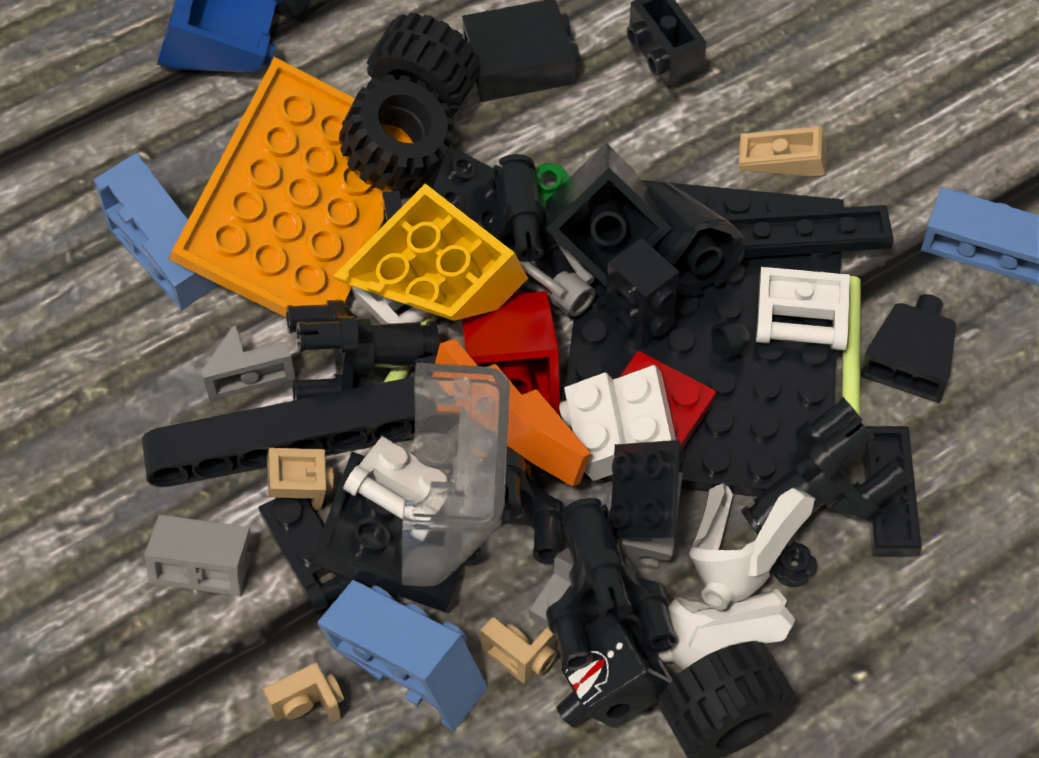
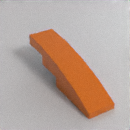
[432,338,591,487]

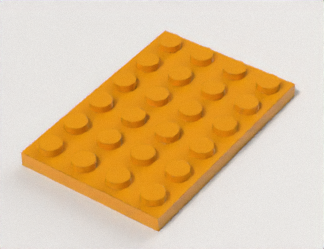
[168,57,412,317]

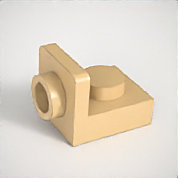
[267,448,333,510]
[480,617,557,685]
[263,662,344,723]

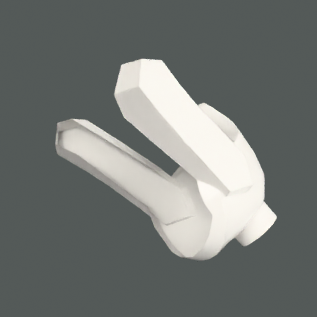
[689,483,815,610]
[658,588,795,671]

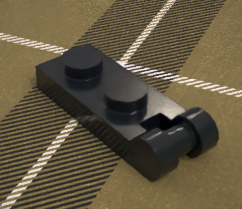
[258,498,354,613]

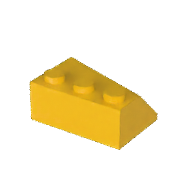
[333,184,528,321]

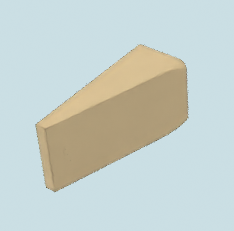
[738,126,827,176]

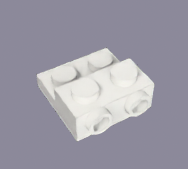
[559,365,676,481]

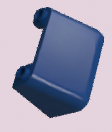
[156,0,277,73]

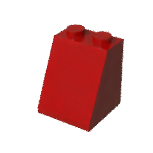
[461,291,561,431]

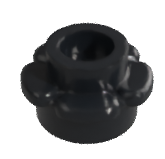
[771,542,817,587]

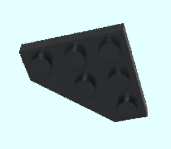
[311,452,460,613]

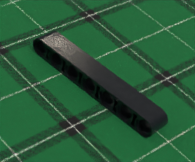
[142,373,457,487]

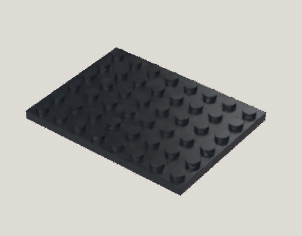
[561,180,844,497]

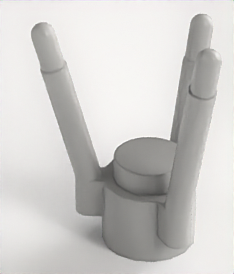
[510,238,595,317]

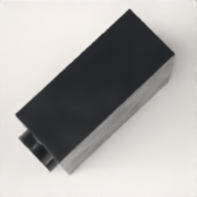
[462,0,581,102]

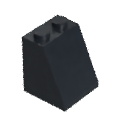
[545,143,672,287]

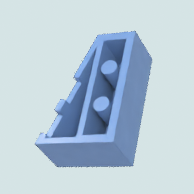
[93,153,219,311]
[317,580,488,732]

